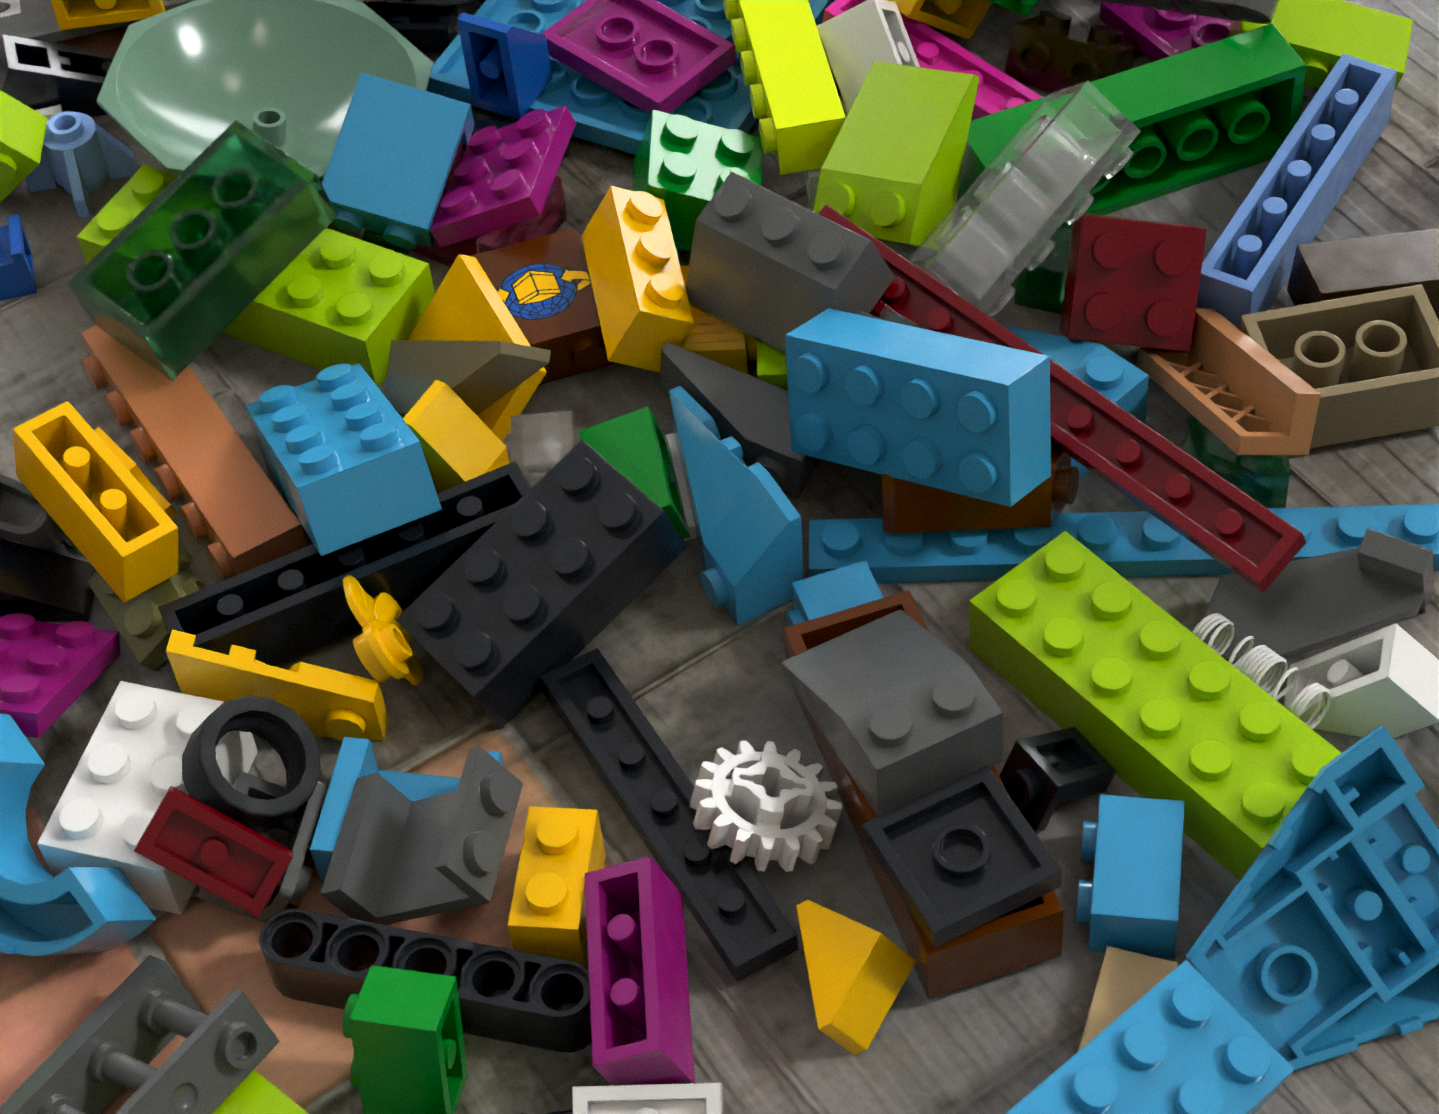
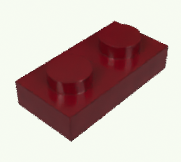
[134,785,293,918]

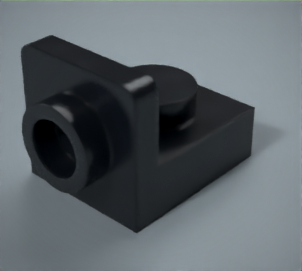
[999,726,1117,833]

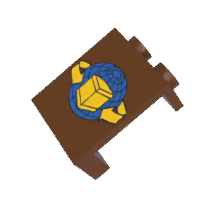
[471,227,617,386]

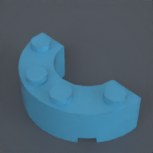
[0,714,157,957]

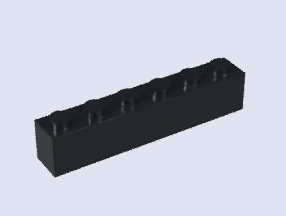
[158,461,531,666]

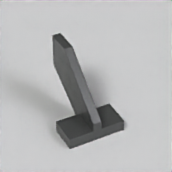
[1203,528,1435,664]

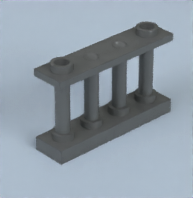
[0,955,280,1114]

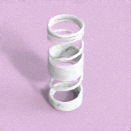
[1192,613,1331,729]

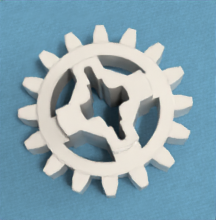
[690,741,842,872]

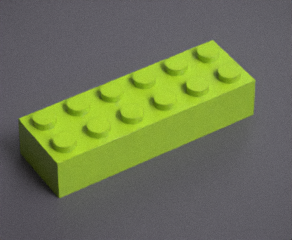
[77,164,435,388]
[969,531,1341,880]

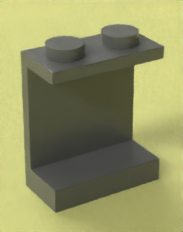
[320,746,523,925]

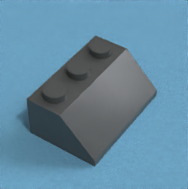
[685,171,895,356]

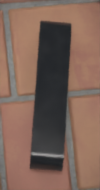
[259,909,592,1053]

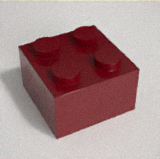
[1059,212,1207,352]

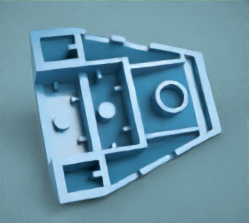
[1186,726,1439,1070]

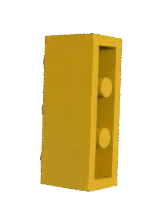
[581,186,694,373]
[13,401,178,603]

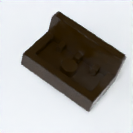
[1004,10,1139,93]

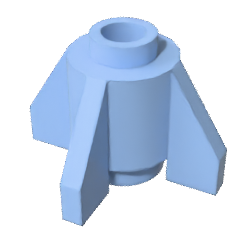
[25,111,138,218]

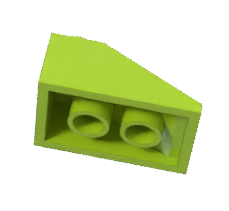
[813,61,980,252]

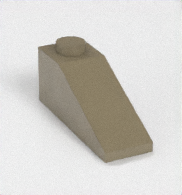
[385,340,551,416]

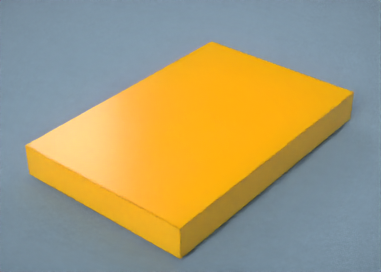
[407,254,547,442]

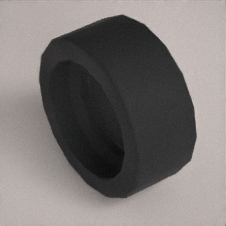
[182,696,321,833]

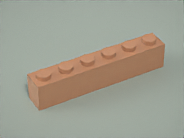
[80,302,307,580]

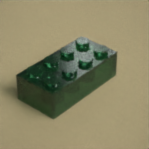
[67,120,337,381]

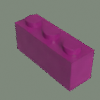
[585,856,695,1086]

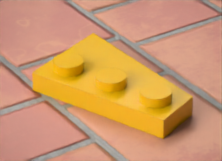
[166,630,389,741]

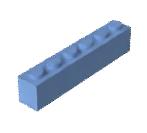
[1196,54,1397,329]

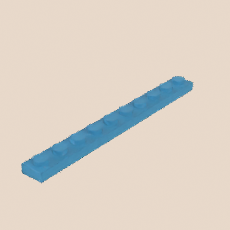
[809,504,1439,583]

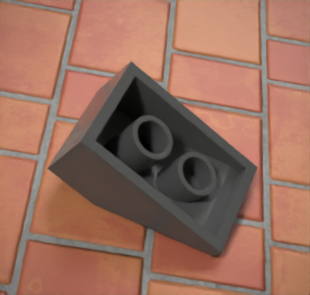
[781,609,1003,817]

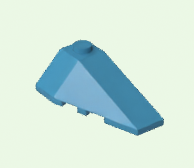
[669,386,803,626]

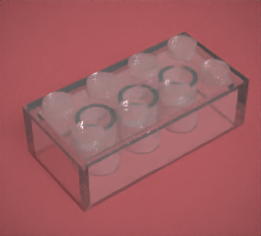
[908,81,1141,317]

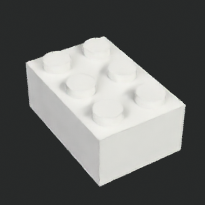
[37,681,258,915]

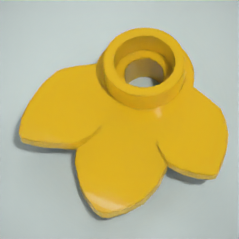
[343,575,424,686]

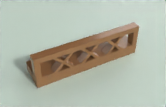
[1136,308,1321,455]

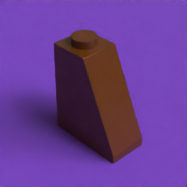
[882,443,1079,534]

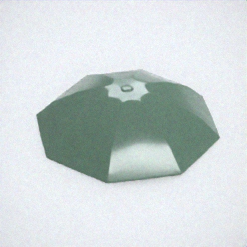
[97,0,433,194]

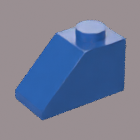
[457,13,552,119]

